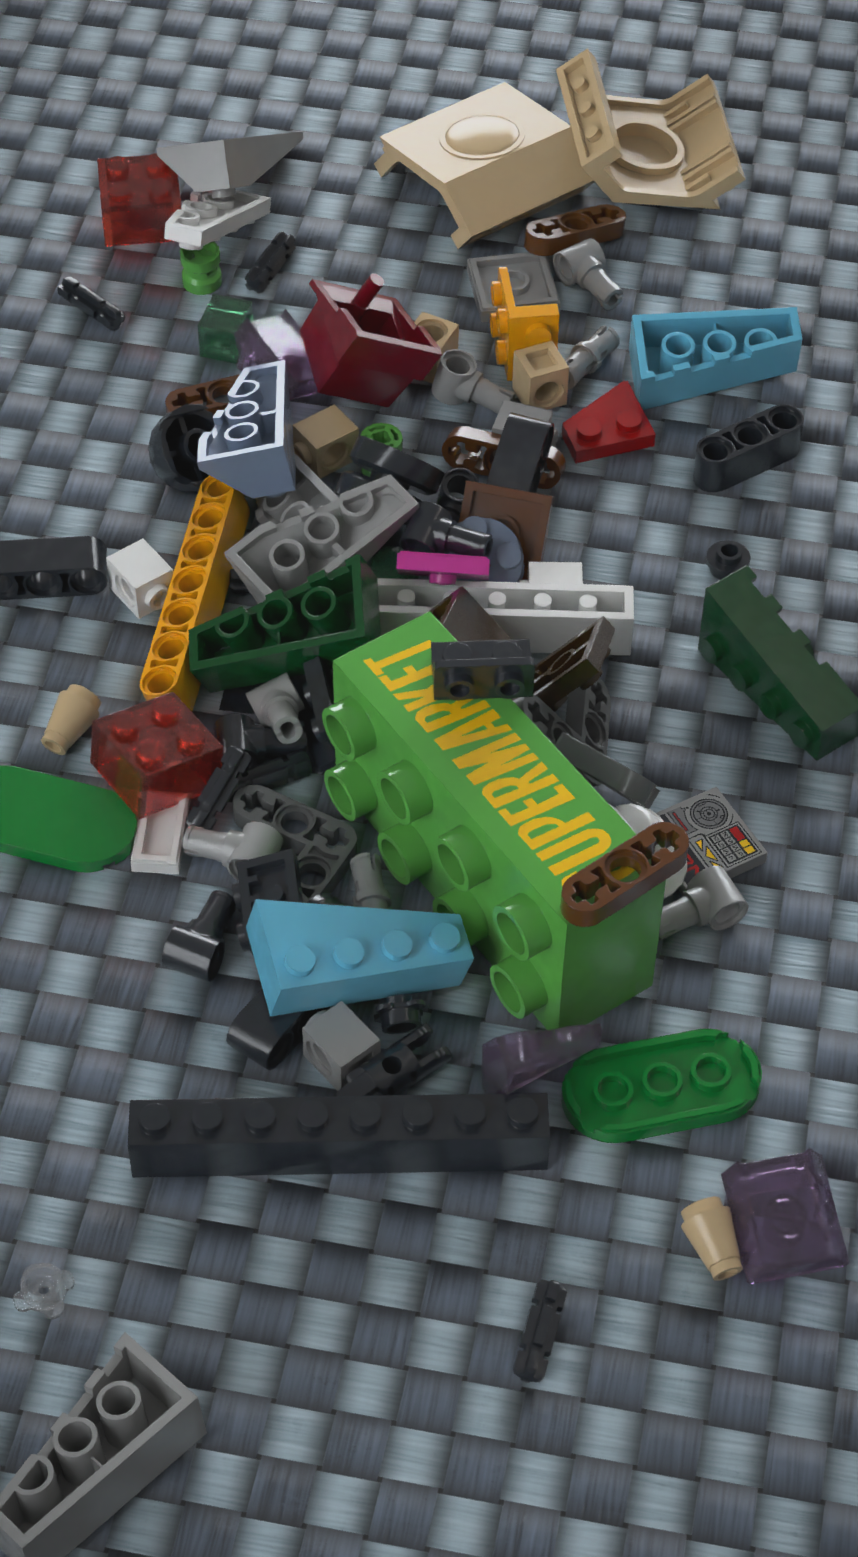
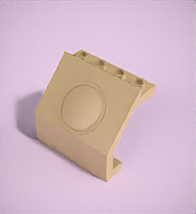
[556,48,746,210]
[374,82,594,249]

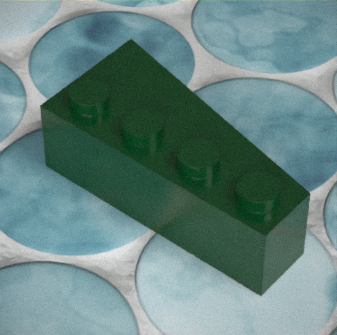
[188,553,381,693]
[698,565,858,761]

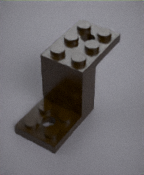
[428,586,615,712]

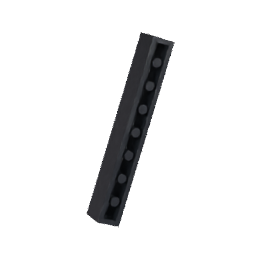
[128,1093,550,1178]

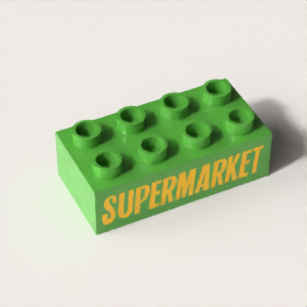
[322,611,666,1042]

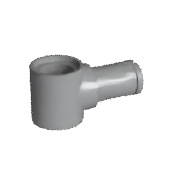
[553,238,623,310]
[431,349,515,414]
[246,672,306,744]
[182,822,283,881]
[658,866,749,941]

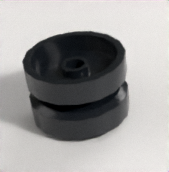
[334,435,445,525]

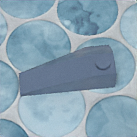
[197,360,296,498]

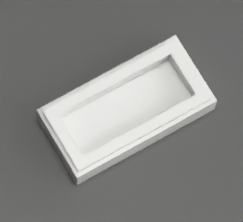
[131,787,191,874]

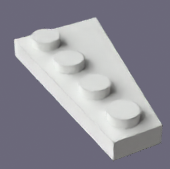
[164,190,271,250]

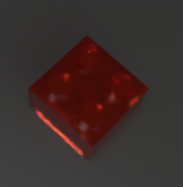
[97,153,181,247]
[90,691,224,819]

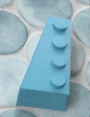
[629,307,802,410]
[246,899,474,1017]

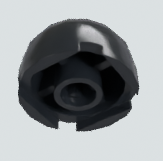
[148,404,214,492]

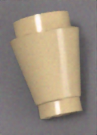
[41,684,101,755]
[681,1196,743,1281]

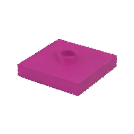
[396,551,490,585]

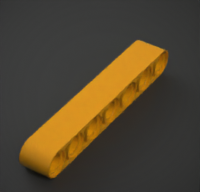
[139,475,250,726]

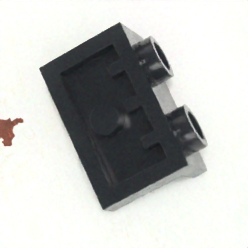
[431,639,535,701]
[301,656,336,772]
[232,848,303,957]

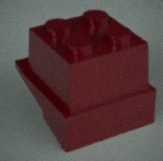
[299,273,443,407]

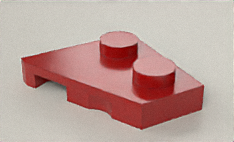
[561,381,656,464]

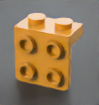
[490,267,560,381]

